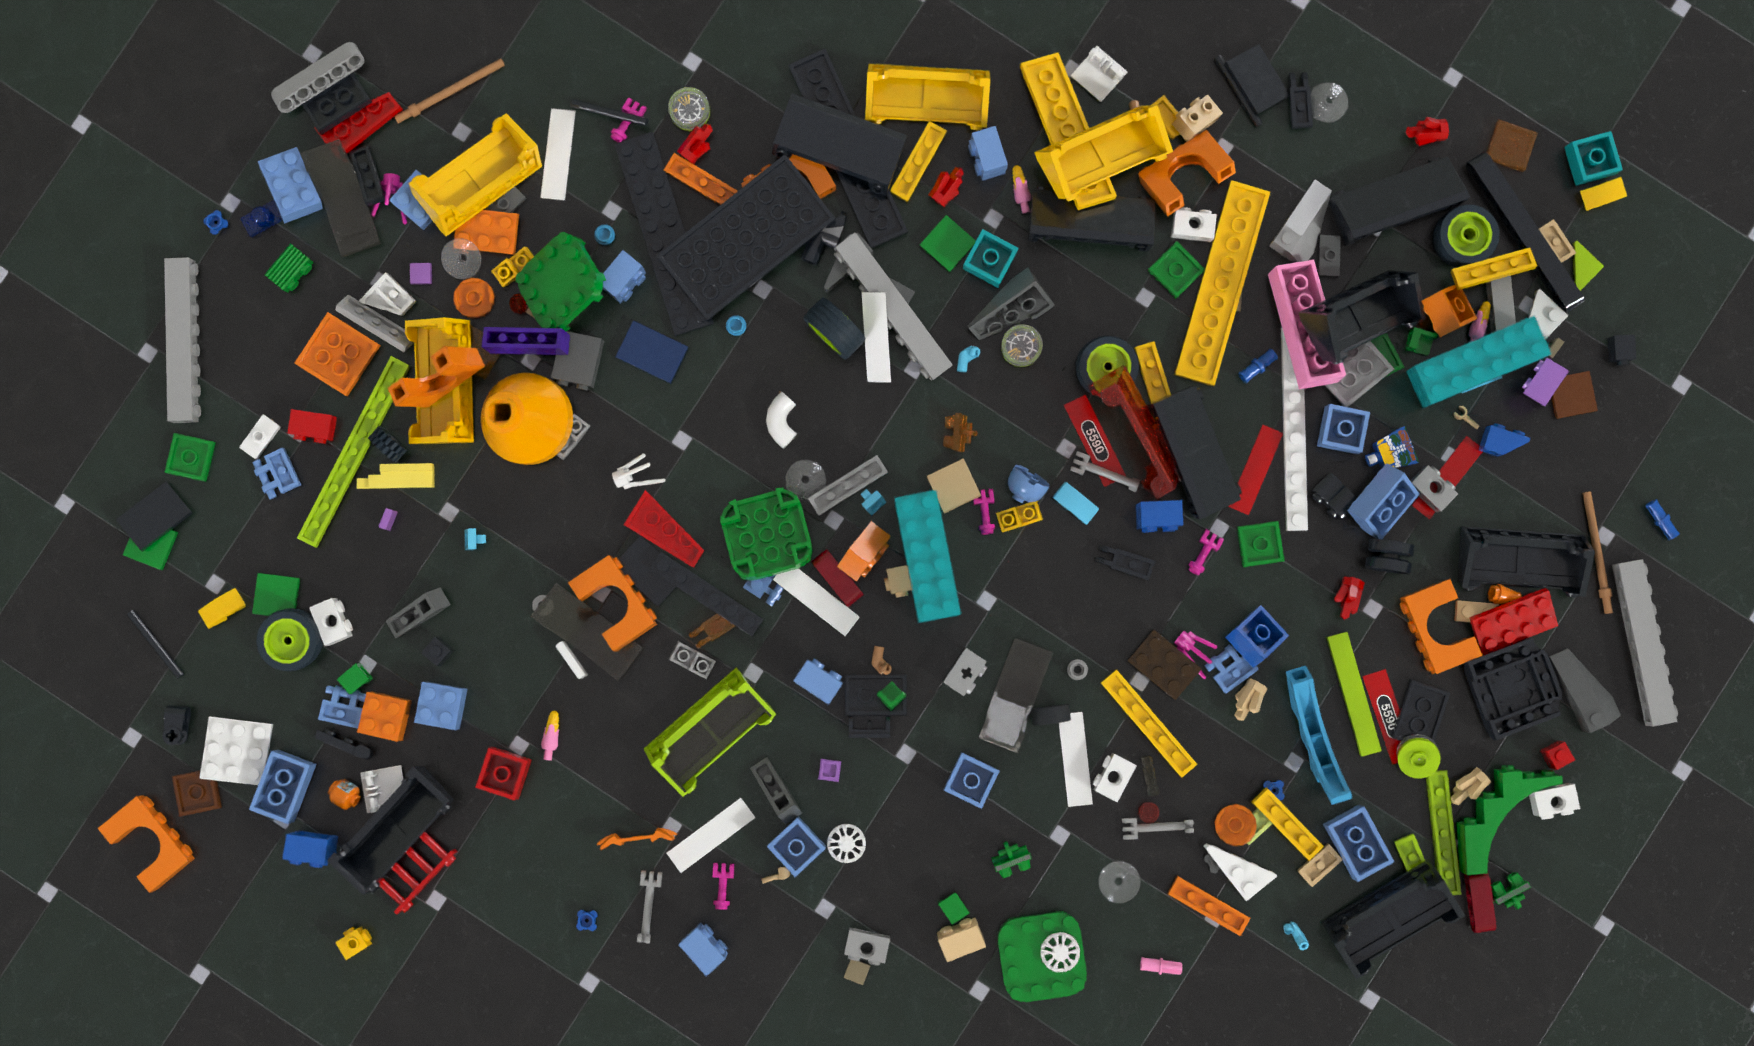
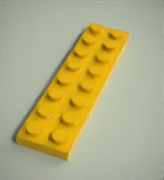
[1020,53,1117,210]

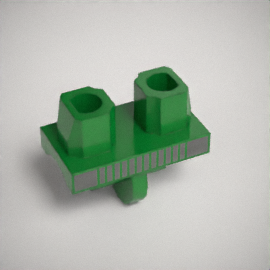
[991,841,1031,878]
[1491,872,1531,910]

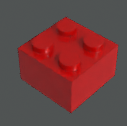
[475,747,532,800]

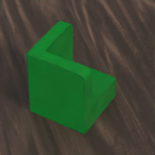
[1404,327,1438,356]
[337,663,374,694]
[877,681,906,711]
[938,893,969,925]

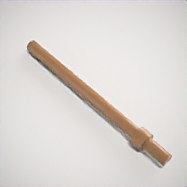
[394,58,505,123]
[1583,492,1613,614]

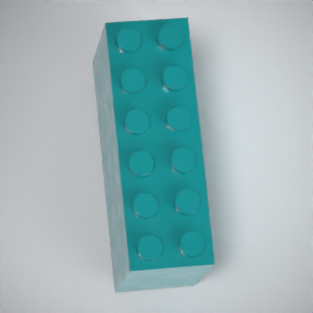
[1406,315,1551,409]
[894,490,961,623]

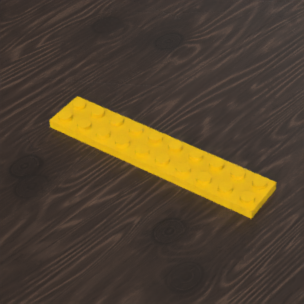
[1174,180,1270,386]

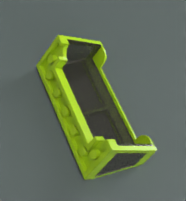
[644,668,776,797]

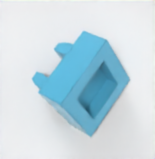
[860,489,886,516]
[464,528,486,550]

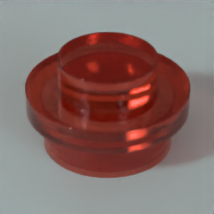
[509,293,528,314]
[1139,802,1160,823]

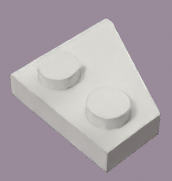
[359,272,416,316]

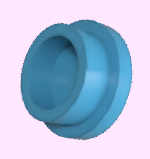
[594,225,615,245]
[726,315,747,336]

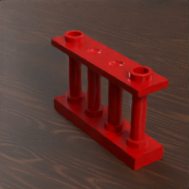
[379,831,458,915]

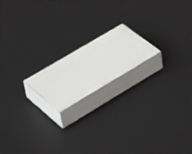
[556,641,588,679]

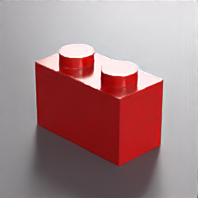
[287,409,337,444]

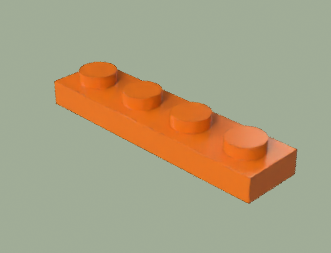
[664,153,738,205]
[1167,876,1250,936]

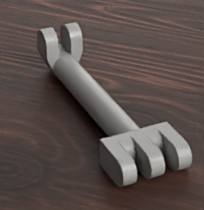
[1070,451,1141,492]
[1122,818,1194,840]
[637,870,662,944]

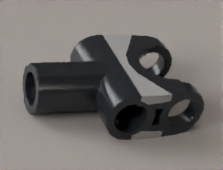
[800,211,847,265]

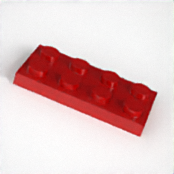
[1469,588,1558,655]

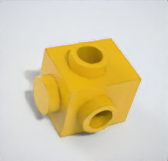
[335,926,372,960]

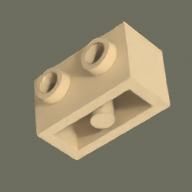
[1172,95,1223,142]
[884,565,912,598]
[937,918,986,962]

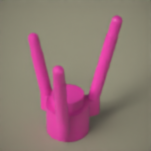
[371,173,407,224]
[1174,631,1217,679]

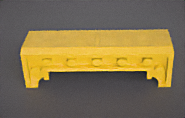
[865,64,990,130]
[1034,105,1173,201]
[408,113,542,236]
[405,317,474,444]

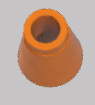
[1488,584,1521,604]

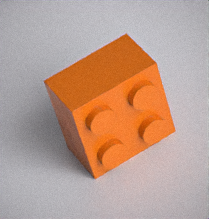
[1421,285,1478,337]
[837,521,891,582]
[357,691,412,742]

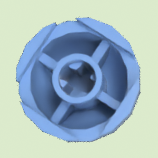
[1008,465,1050,503]

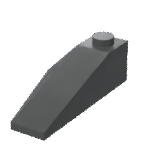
[968,267,1055,340]
[1549,648,1621,733]

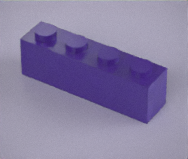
[482,327,570,355]

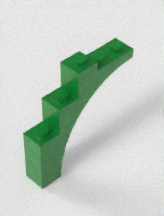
[1457,765,1563,875]

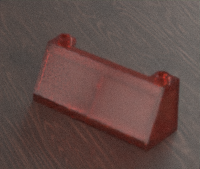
[1088,365,1179,499]

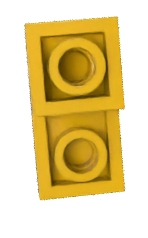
[1580,177,1627,211]
[491,246,534,287]
[996,501,1043,533]
[198,588,246,629]

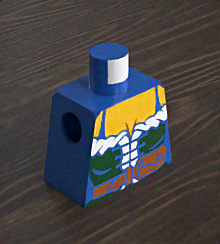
[1365,426,1419,469]

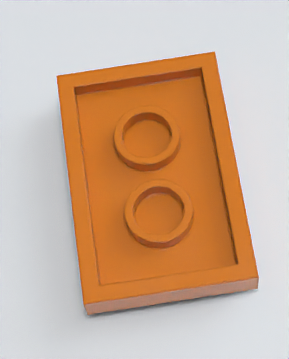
[454,210,519,255]

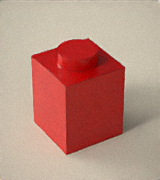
[1539,741,1575,770]

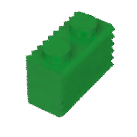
[264,243,313,293]

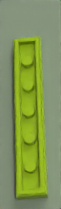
[1326,632,1382,756]
[1426,770,1461,895]

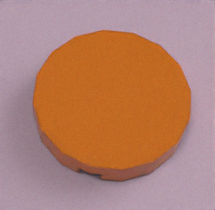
[453,278,495,319]
[1215,804,1257,846]

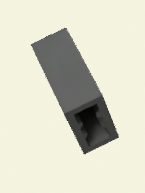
[551,331,604,391]

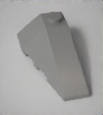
[1269,180,1332,263]

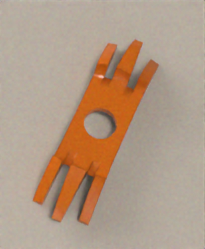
[597,828,677,850]

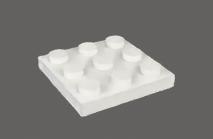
[200,717,273,785]

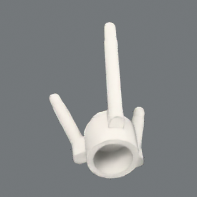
[612,454,665,489]

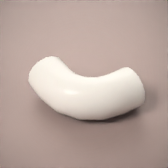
[766,392,797,449]

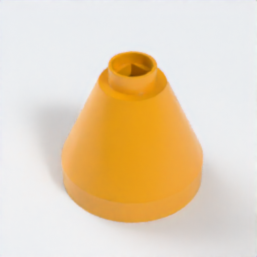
[481,373,573,465]

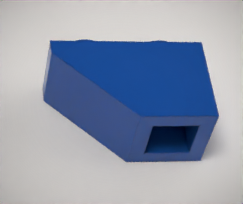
[1478,423,1530,457]

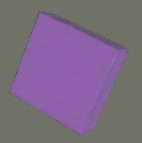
[410,263,432,285]
[379,508,398,531]
[818,759,841,782]

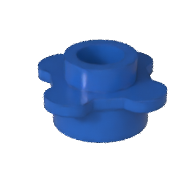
[204,210,228,235]
[1263,780,1285,801]
[576,910,598,931]

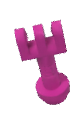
[610,98,647,143]
[973,489,995,535]
[1188,529,1224,575]
[713,863,734,910]

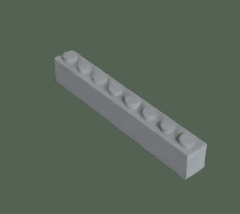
[834,233,952,380]
[164,258,201,423]
[1612,559,1678,726]

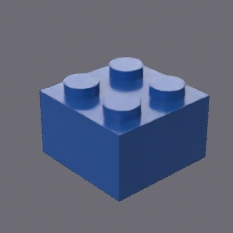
[1136,500,1183,533]
[1225,605,1289,668]
[283,831,338,868]

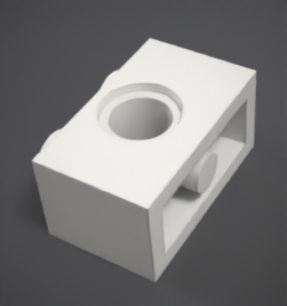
[1171,207,1217,242]
[309,598,353,646]
[1093,753,1136,802]
[1529,783,1580,819]

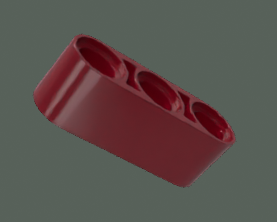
[811,549,864,607]
[1464,872,1496,933]

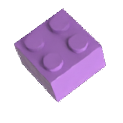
[1522,358,1569,407]

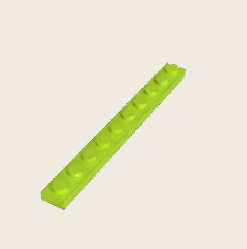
[297,356,411,548]

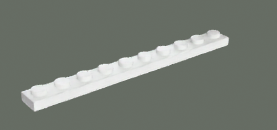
[1281,328,1308,531]

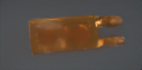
[689,614,736,649]

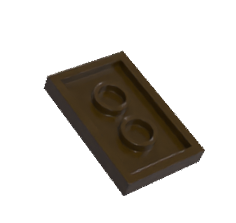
[1127,629,1202,700]

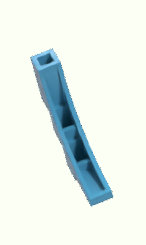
[1286,665,1352,805]

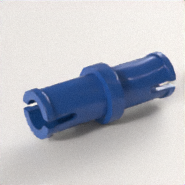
[1238,348,1278,383]
[1645,499,1680,540]

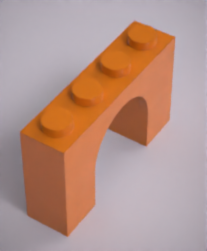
[1138,130,1236,217]
[741,154,836,199]
[388,346,485,407]
[568,555,657,652]
[1400,579,1483,674]
[98,795,195,893]

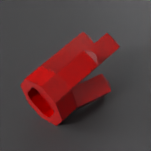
[1405,117,1449,146]
[677,124,713,164]
[928,167,964,207]
[1334,577,1365,620]

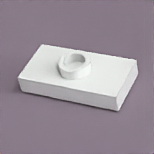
[239,414,281,460]

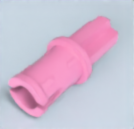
[1140,957,1182,975]

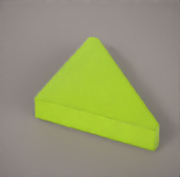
[1573,241,1604,291]

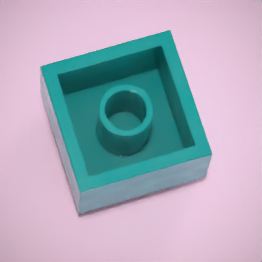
[1564,131,1623,186]
[963,229,1019,288]

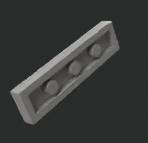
[335,295,414,352]
[808,455,888,516]

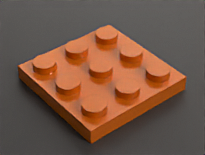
[295,312,381,397]

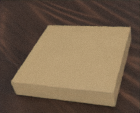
[927,458,981,513]

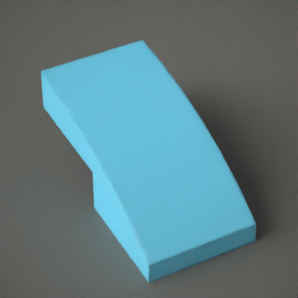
[1052,482,1099,525]

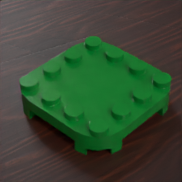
[516,232,606,331]
[720,488,812,580]
[997,911,1087,1002]

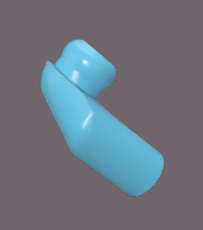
[957,346,980,372]
[1284,922,1309,950]

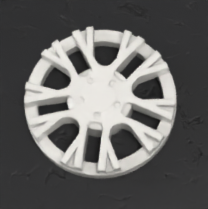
[827,824,866,863]
[1040,932,1080,972]

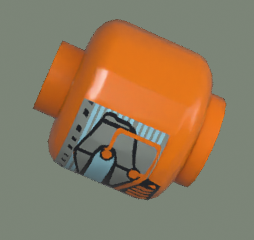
[328,779,360,810]

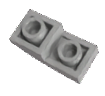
[557,414,590,460]
[669,641,716,679]

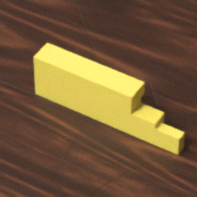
[357,463,434,489]

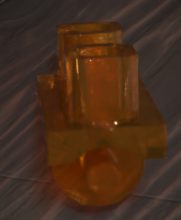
[943,413,978,452]

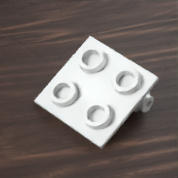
[1071,46,1127,102]
[360,765,404,813]

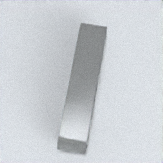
[271,42,364,113]
[1486,276,1516,333]

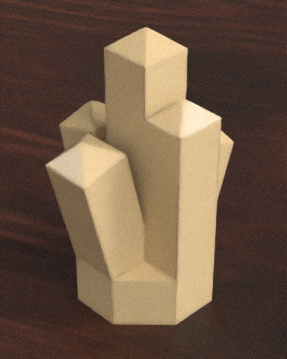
[1235,678,1267,720]
[1451,767,1491,805]

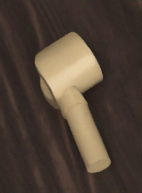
[1454,406,1480,429]
[762,867,790,883]

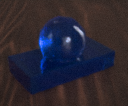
[240,200,283,237]

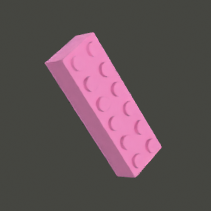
[1268,260,1346,389]

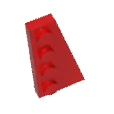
[314,92,403,160]
[624,490,705,568]

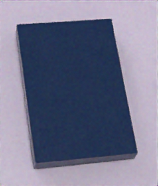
[616,321,689,384]

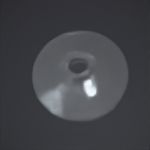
[1311,82,1348,123]
[441,238,481,279]
[785,460,826,501]
[1099,861,1140,903]

